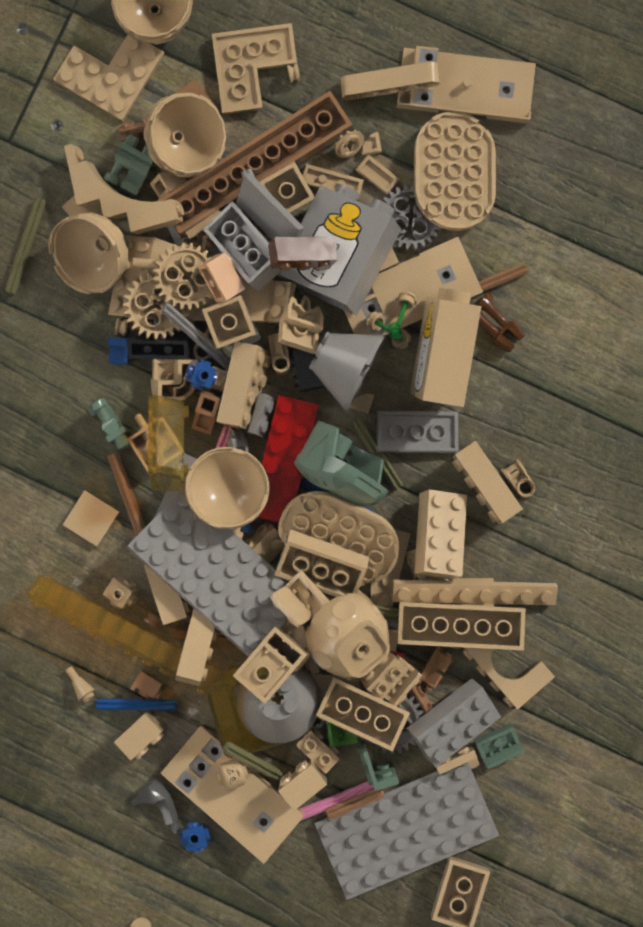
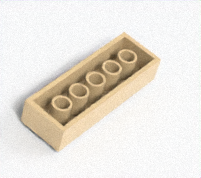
[397,602,526,651]

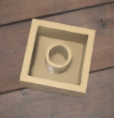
[258,161,315,213]
[202,293,256,349]
[114,711,165,761]

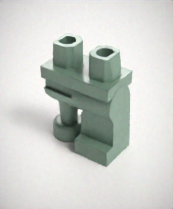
[103,134,154,198]
[87,398,130,451]

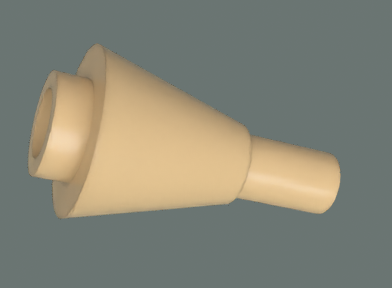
[66,666,96,703]

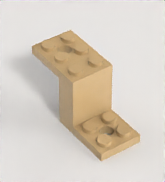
[233,619,312,704]

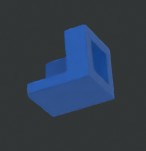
[108,337,130,365]

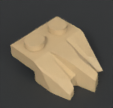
[278,295,324,354]

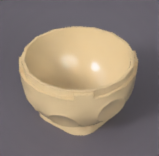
[111,0,193,44]
[144,92,226,177]
[305,593,390,678]

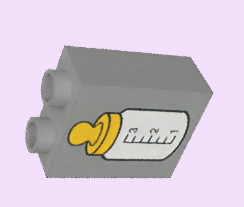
[277,184,401,316]

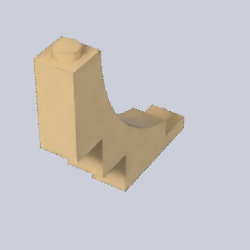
[64,144,184,234]

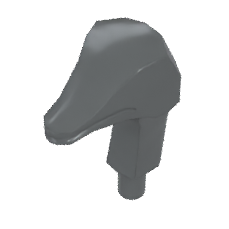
[131,779,181,834]

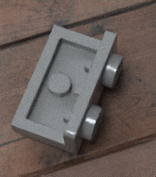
[245,393,276,438]

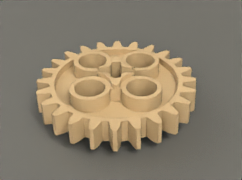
[152,243,213,311]
[122,273,189,340]

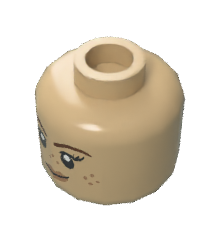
[216,759,249,790]

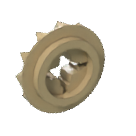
[334,129,364,158]

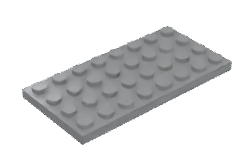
[127,488,289,657]
[314,762,499,900]

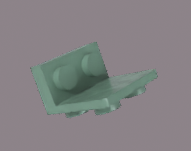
[358,739,399,791]

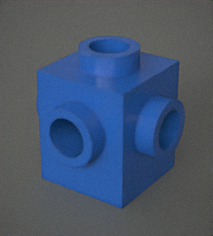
[185,359,217,390]
[180,821,211,853]

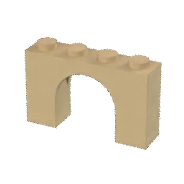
[462,647,555,709]

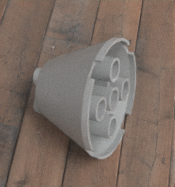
[309,332,384,411]
[237,667,320,743]

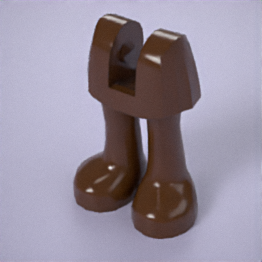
[477,292,525,353]

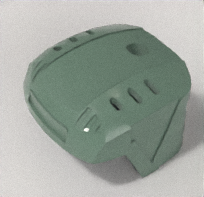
[294,421,389,506]

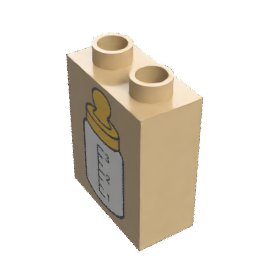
[410,288,482,407]

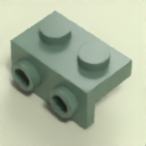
[474,723,525,769]

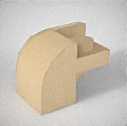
[151,359,198,401]

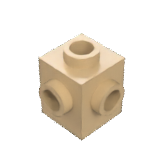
[103,576,140,609]

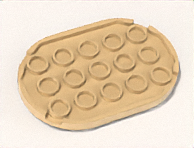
[414,112,496,231]
[278,491,399,586]

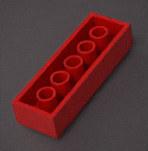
[257,395,319,523]

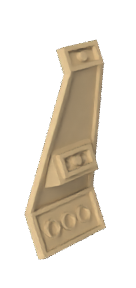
[108,235,296,323]

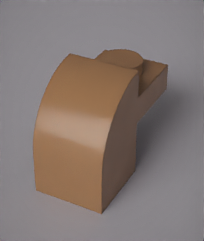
[191,390,222,435]

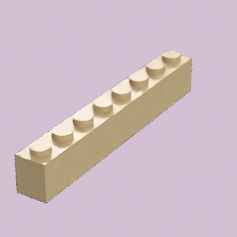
[175,527,244,686]

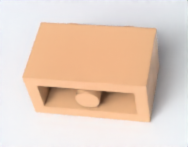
[197,252,245,303]

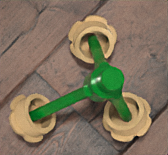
[366,291,417,349]

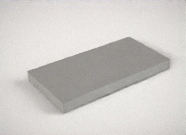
[236,173,304,240]
[376,411,459,453]

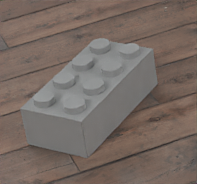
[203,201,280,292]
[406,679,501,767]

